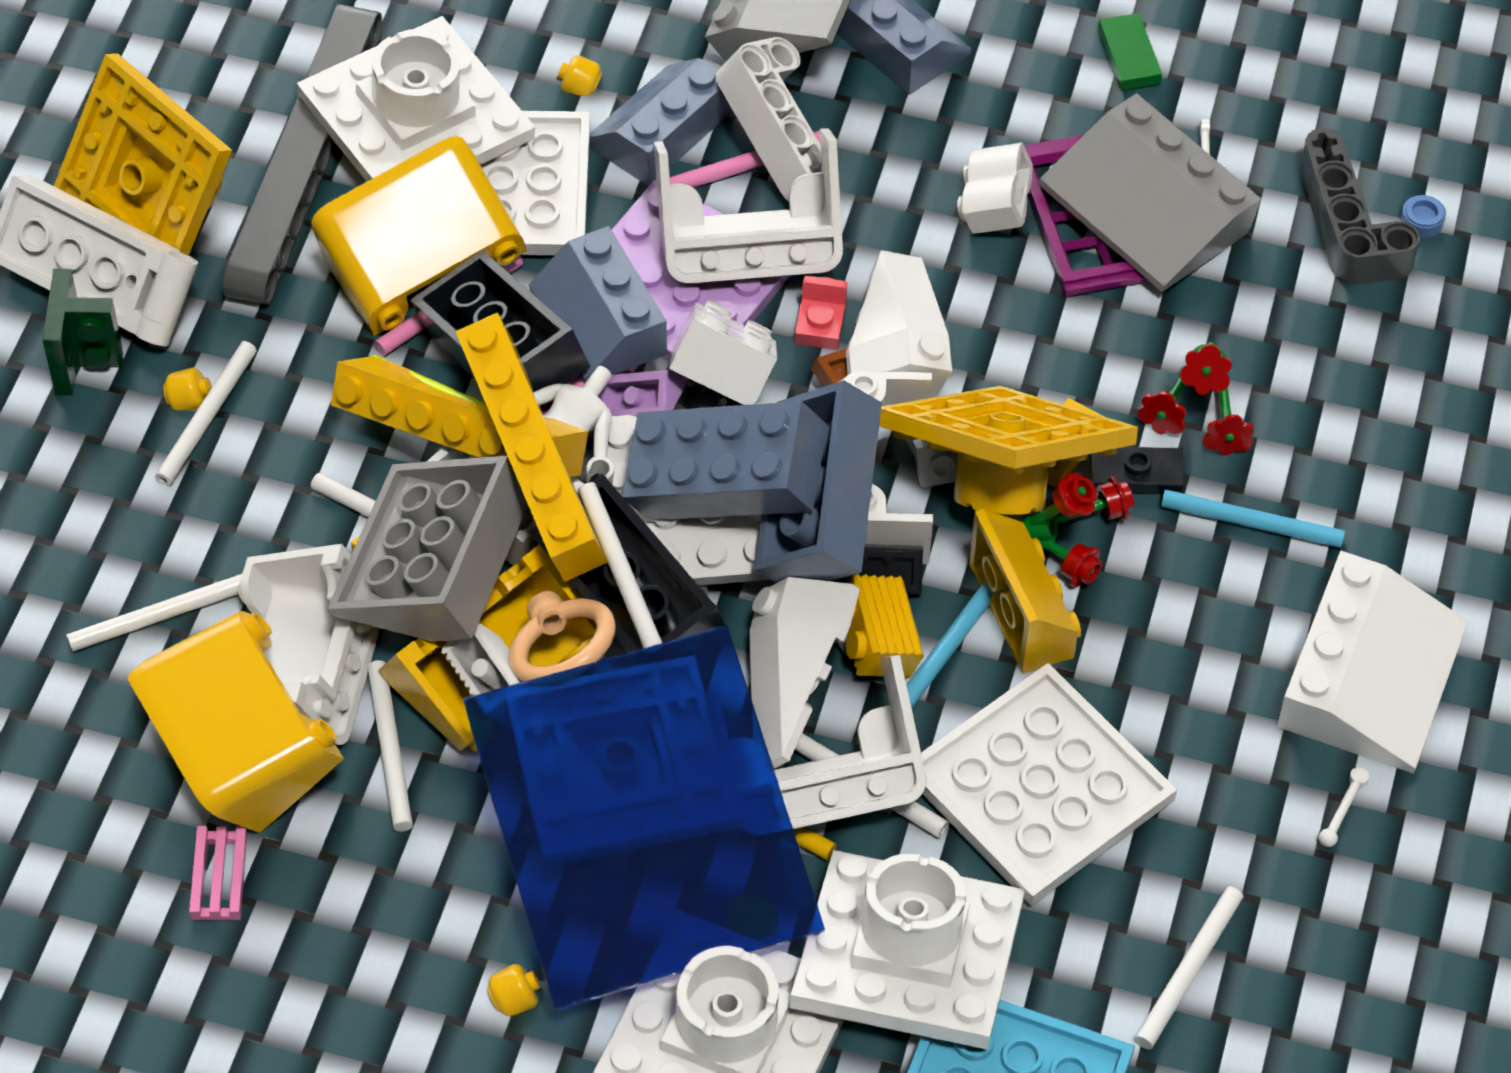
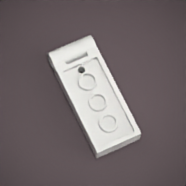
[0,175,198,346]

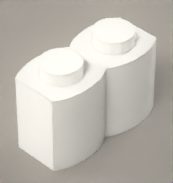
[957,143,1033,234]

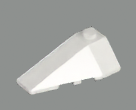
[846,250,952,398]
[749,577,860,771]

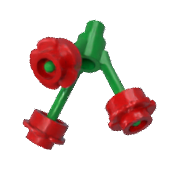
[1021,473,1134,587]

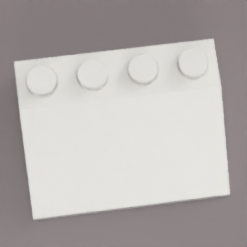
[1277,551,1468,774]

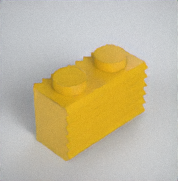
[846,574,924,677]

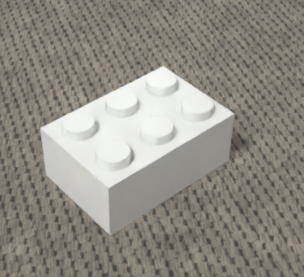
[669,300,777,405]

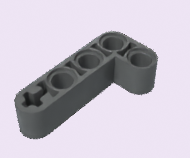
[1300,128,1420,285]

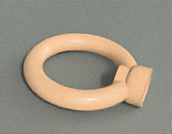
[508,591,616,686]

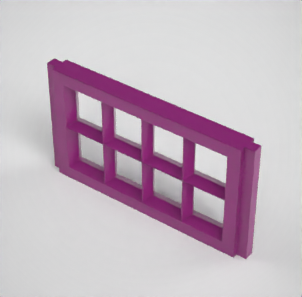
[1024,135,1149,296]

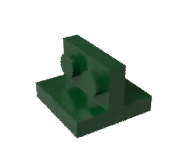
[42,269,124,396]

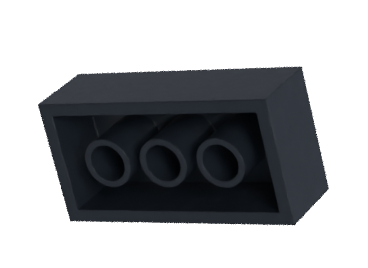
[411,250,590,392]
[529,474,726,667]

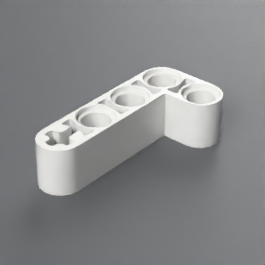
[716,37,822,202]

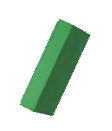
[1098,13,1163,90]

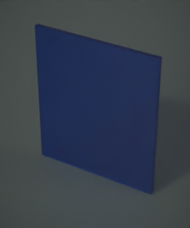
[463,625,825,1010]

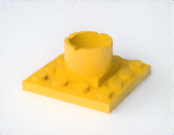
[54,53,232,256]
[879,386,1138,515]

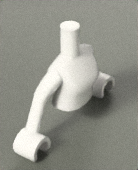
[534,366,614,485]

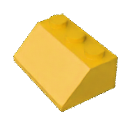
[969,509,1081,674]

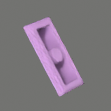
[598,370,688,418]

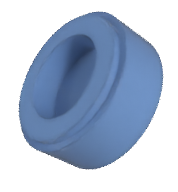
[1401,195,1446,238]

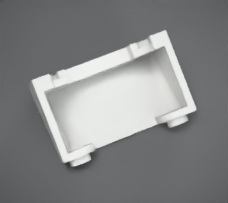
[238,544,380,745]

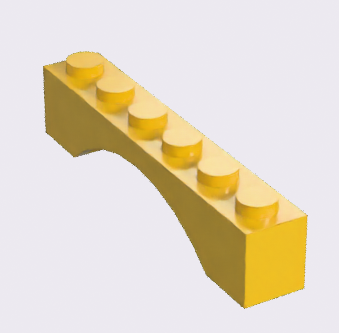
[456,312,608,582]
[331,356,588,478]

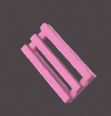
[189,826,248,920]

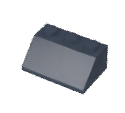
[836,0,971,95]
[589,58,732,187]
[529,226,667,384]

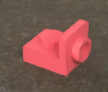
[794,276,848,350]

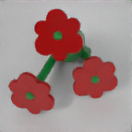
[1138,342,1254,455]

